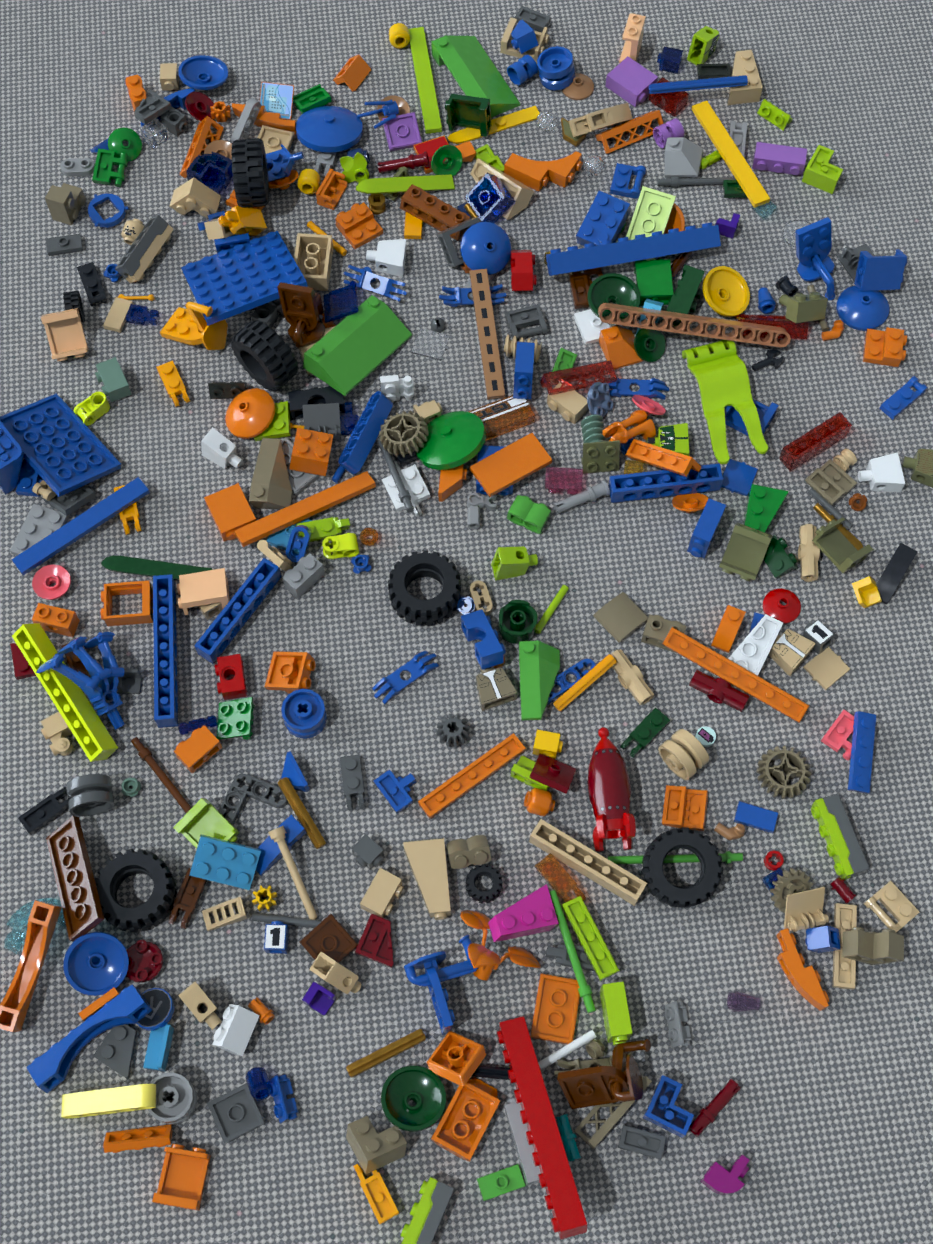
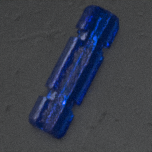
[178,715,217,735]

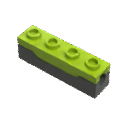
[811,793,870,880]
[400,1177,454,1244]

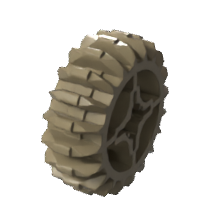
[379,410,429,457]
[756,746,811,799]

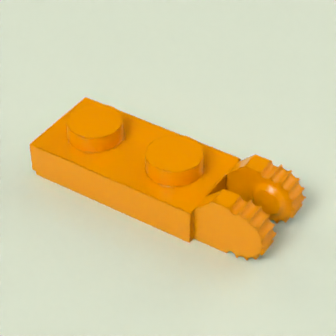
[156,360,190,407]
[114,485,142,535]
[354,1164,400,1224]

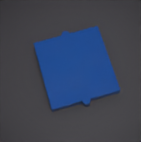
[721,459,758,496]

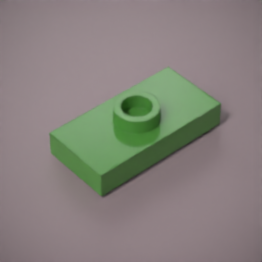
[548,348,577,385]
[477,1164,525,1201]

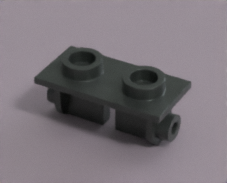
[208,380,246,399]

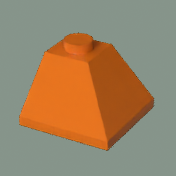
[599,326,643,371]

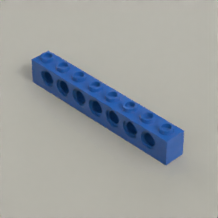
[153,575,178,728]

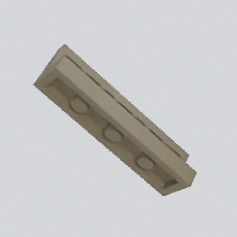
[574,1075,652,1149]

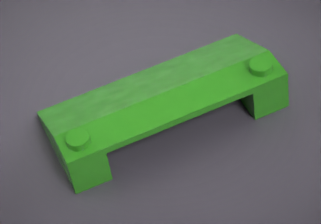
[431,35,520,117]
[303,295,412,396]

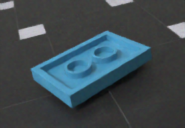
[189,834,261,890]

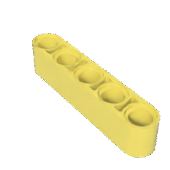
[61,1084,156,1118]

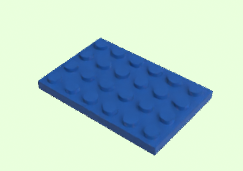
[0,393,121,497]

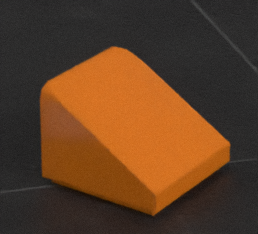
[455,141,476,162]

